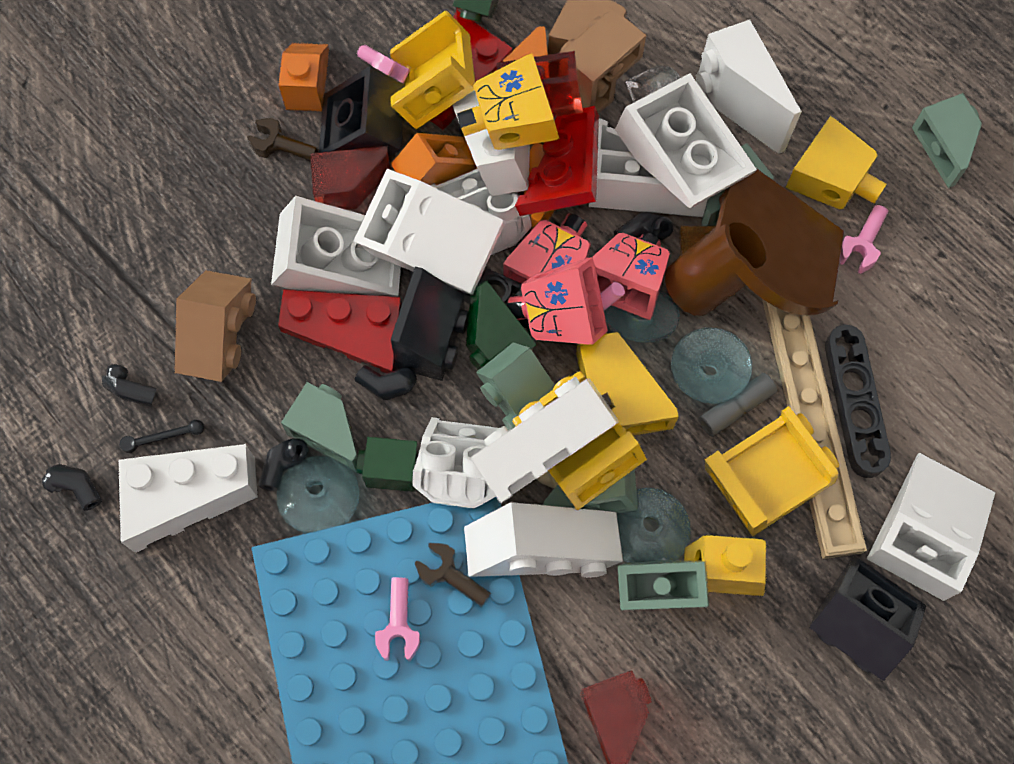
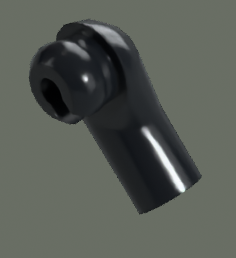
[614,212,674,240]
[102,364,156,407]
[355,365,417,400]
[258,438,309,491]
[42,464,102,511]

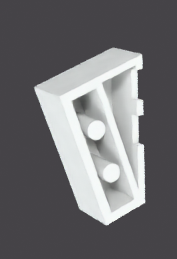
[452,90,530,197]
[589,118,708,217]
[470,376,619,503]
[119,444,258,553]
[464,502,623,578]

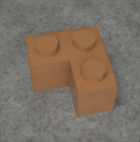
[557,8,646,114]
[175,270,256,382]

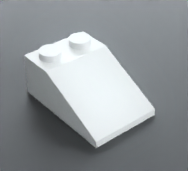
[696,19,802,154]
[615,73,757,209]
[271,196,401,297]

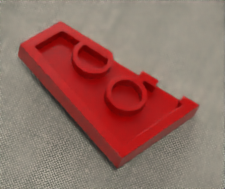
[278,289,402,374]

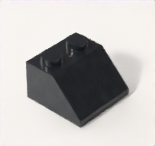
[318,66,405,163]
[390,266,469,381]
[809,555,926,681]

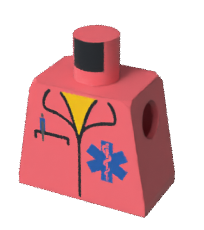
[503,213,591,284]
[593,233,670,320]
[507,257,608,344]

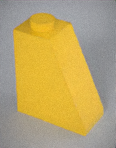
[576,332,679,436]

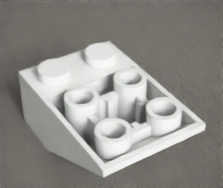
[353,169,505,295]
[867,453,995,601]

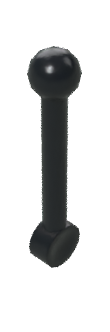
[119,419,204,453]

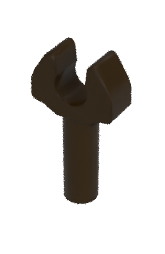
[247,118,319,162]
[415,543,492,607]

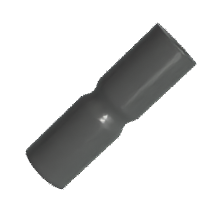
[699,373,777,437]

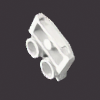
[430,169,532,255]
[413,417,509,508]

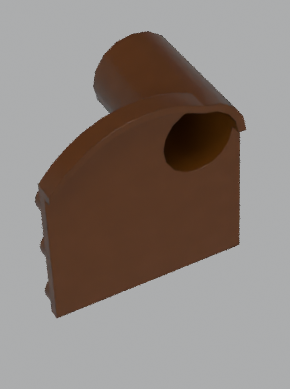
[665,168,844,316]

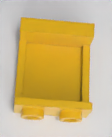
[390,11,475,129]
[512,371,647,511]
[705,406,839,537]

